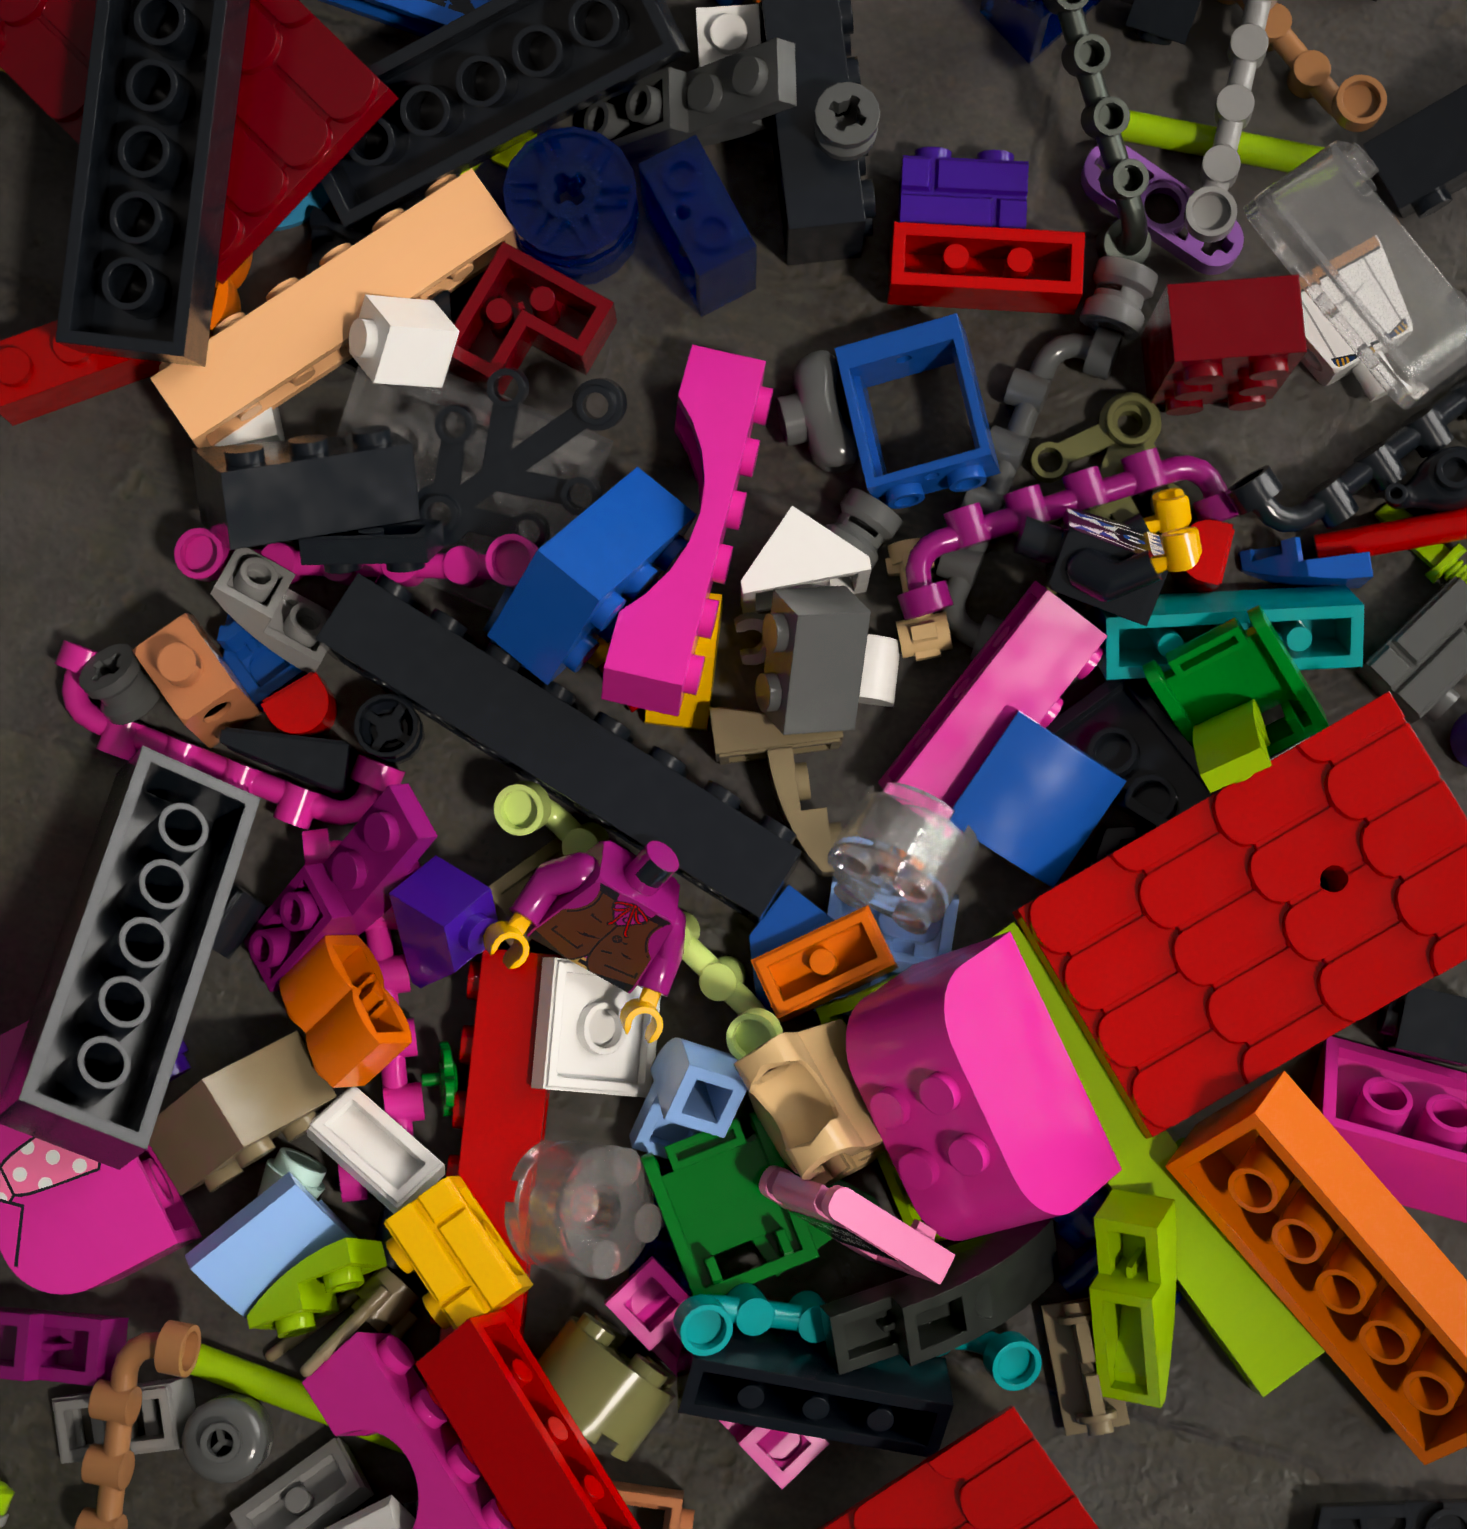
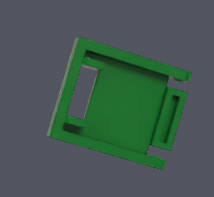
[1142,605,1329,757]
[640,1112,820,1296]

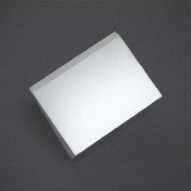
[741,506,872,614]

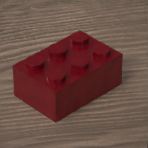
[1141,274,1307,416]

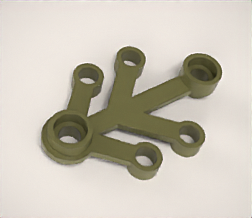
[1012,392,1186,618]

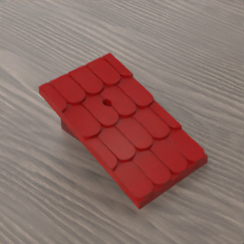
[1012,691,1467,1139]

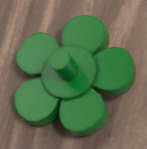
[421,1041,458,1116]

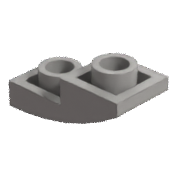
[210,547,332,674]

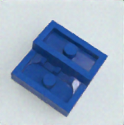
[945,710,1127,888]

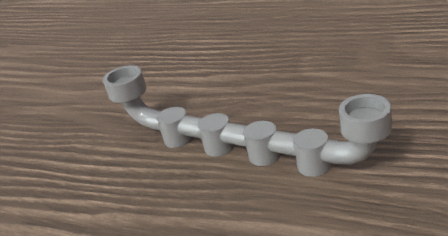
[1184,0,1278,243]

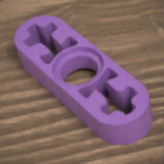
[1081,145,1244,275]

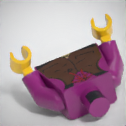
[483,840,686,1043]

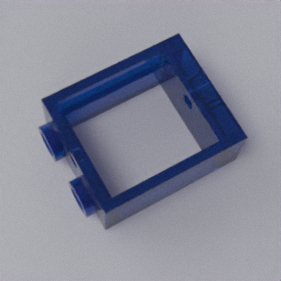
[638,135,757,317]

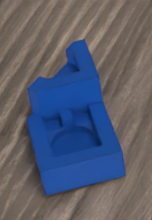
[1238,537,1374,589]
[217,614,307,713]
[749,885,835,1013]

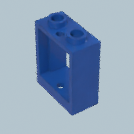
[834,313,1001,509]

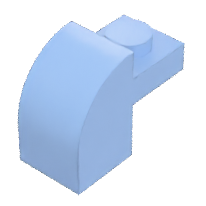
[629,1037,747,1159]

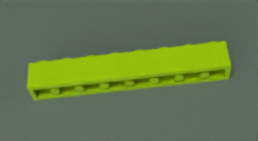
[991,922,1325,1397]

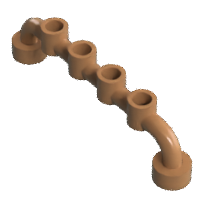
[1217,0,1387,132]
[75,1320,201,1529]

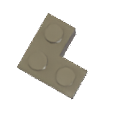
[149,1031,337,1196]

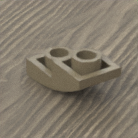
[766,747,845,878]

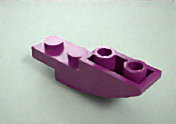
[244,783,438,992]

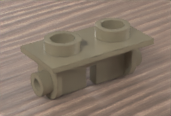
[1041,1297,1130,1436]

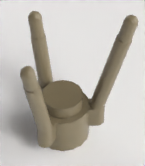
[265,1267,420,1377]

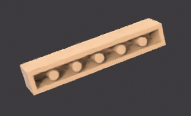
[150,168,518,448]

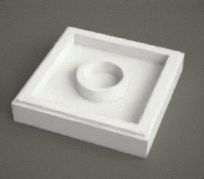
[531,957,661,1098]

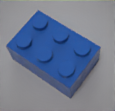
[487,466,697,685]

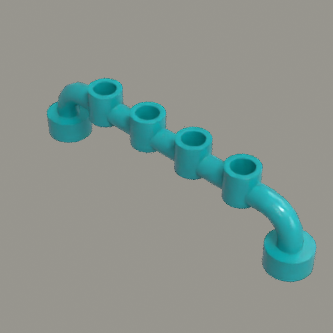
[673,1283,1042,1391]

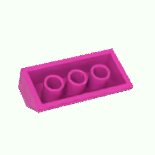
[1309,1036,1467,1223]

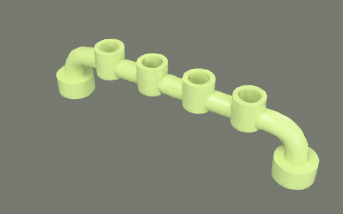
[494,781,783,1060]

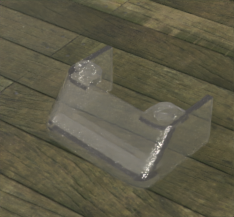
[1243,140,1467,410]

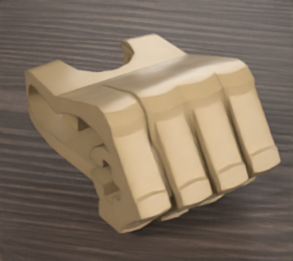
[734,1019,887,1186]

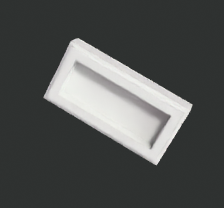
[307,1087,445,1214]

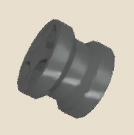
[814,82,880,161]
[79,643,161,725]

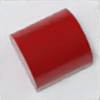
[1171,519,1235,593]
[260,671,337,738]

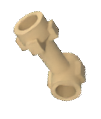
[885,538,953,662]

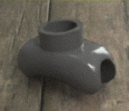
[776,350,859,473]

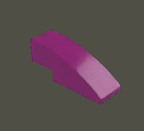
[0,1306,129,1386]

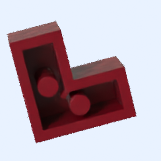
[448,241,617,396]

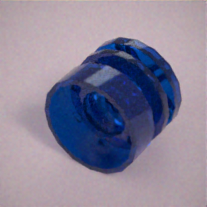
[503,127,641,285]

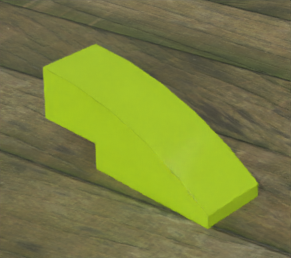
[1089,1189,1177,1408]

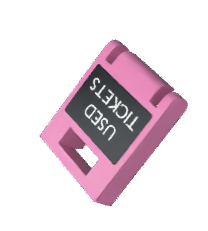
[759,1165,955,1285]

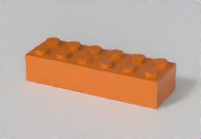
[1165,1071,1467,1466]

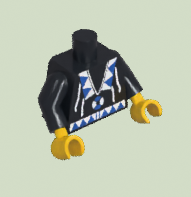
[1014,488,1202,626]

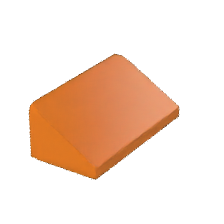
[751,905,899,1022]

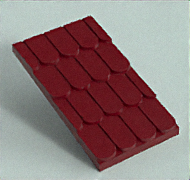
[0,0,399,284]

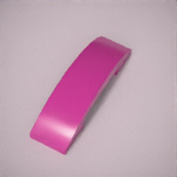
[604,1256,829,1489]

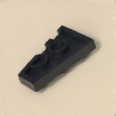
[1046,678,1225,829]

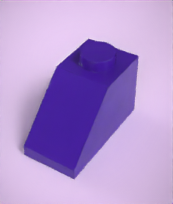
[389,855,498,988]

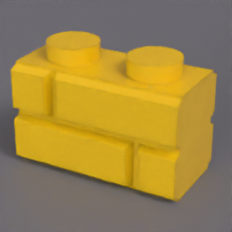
[384,1176,533,1330]

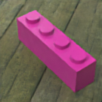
[878,581,1107,841]

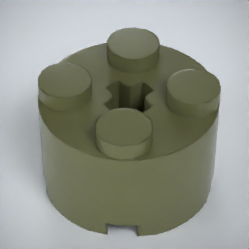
[538,1312,677,1462]

